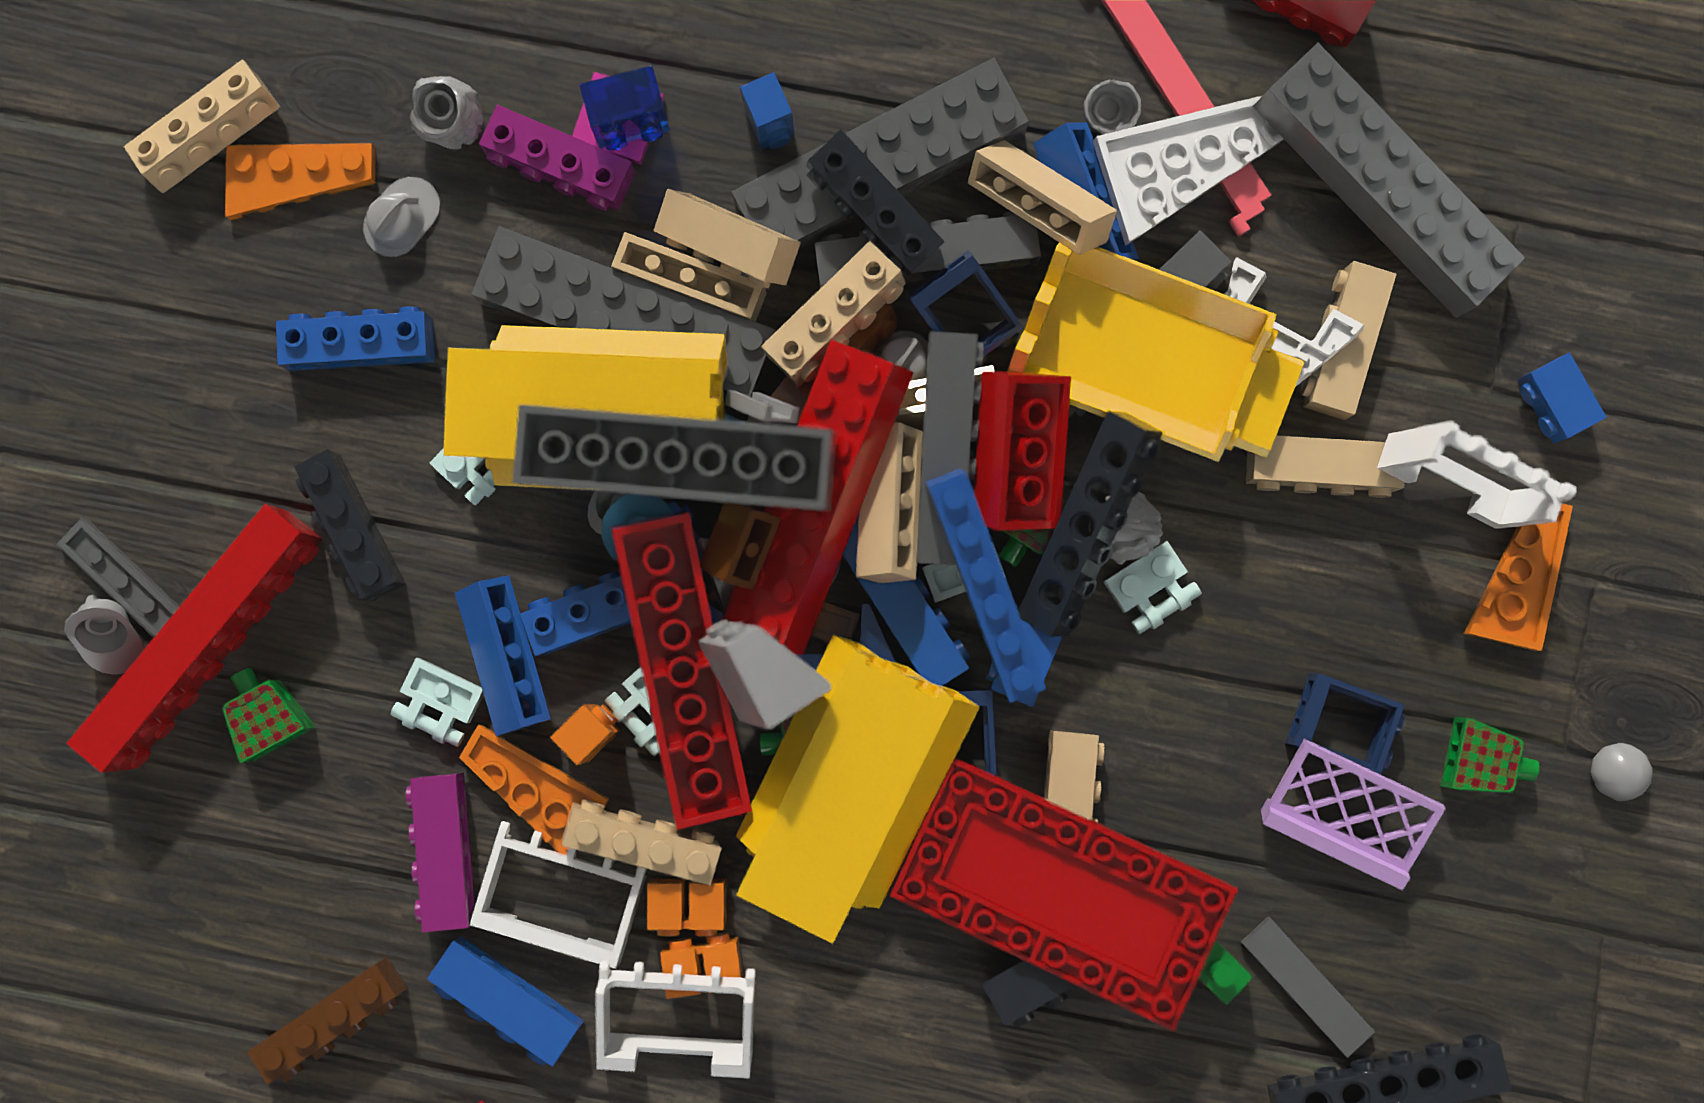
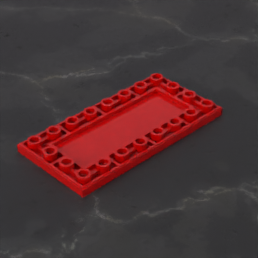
[890,757,1238,1032]

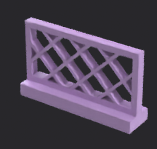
[1261,739,1445,890]

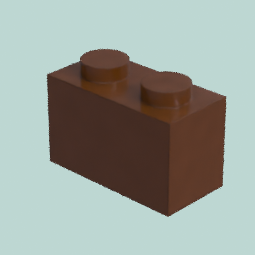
[700,501,781,590]

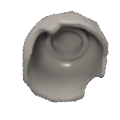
[1084,80,1141,135]
[1591,743,1653,801]

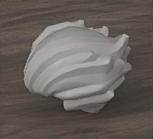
[410,76,483,150]
[1089,492,1163,565]

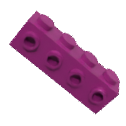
[479,104,636,211]
[406,773,475,932]

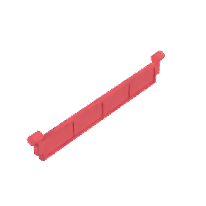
[1101,0,1271,237]

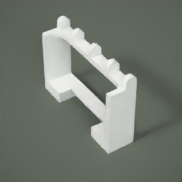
[1377,421,1576,529]
[470,821,647,969]
[596,960,755,1078]

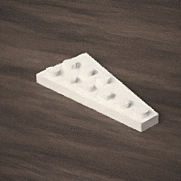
[1093,96,1284,246]

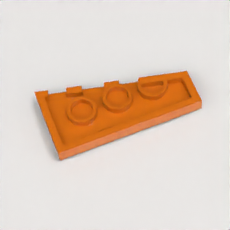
[225,143,376,221]
[1463,504,1573,652]
[459,725,610,858]

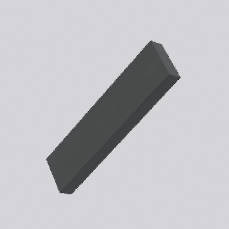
[56,517,180,637]
[1241,917,1375,1058]

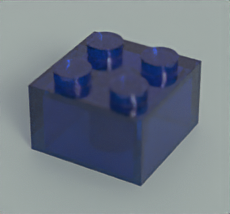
[579,65,670,151]

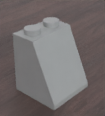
[698,620,833,729]

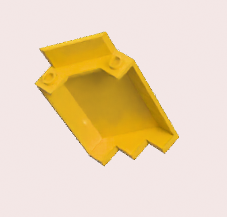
[1007,242,1304,462]
[443,325,728,490]
[736,635,980,944]

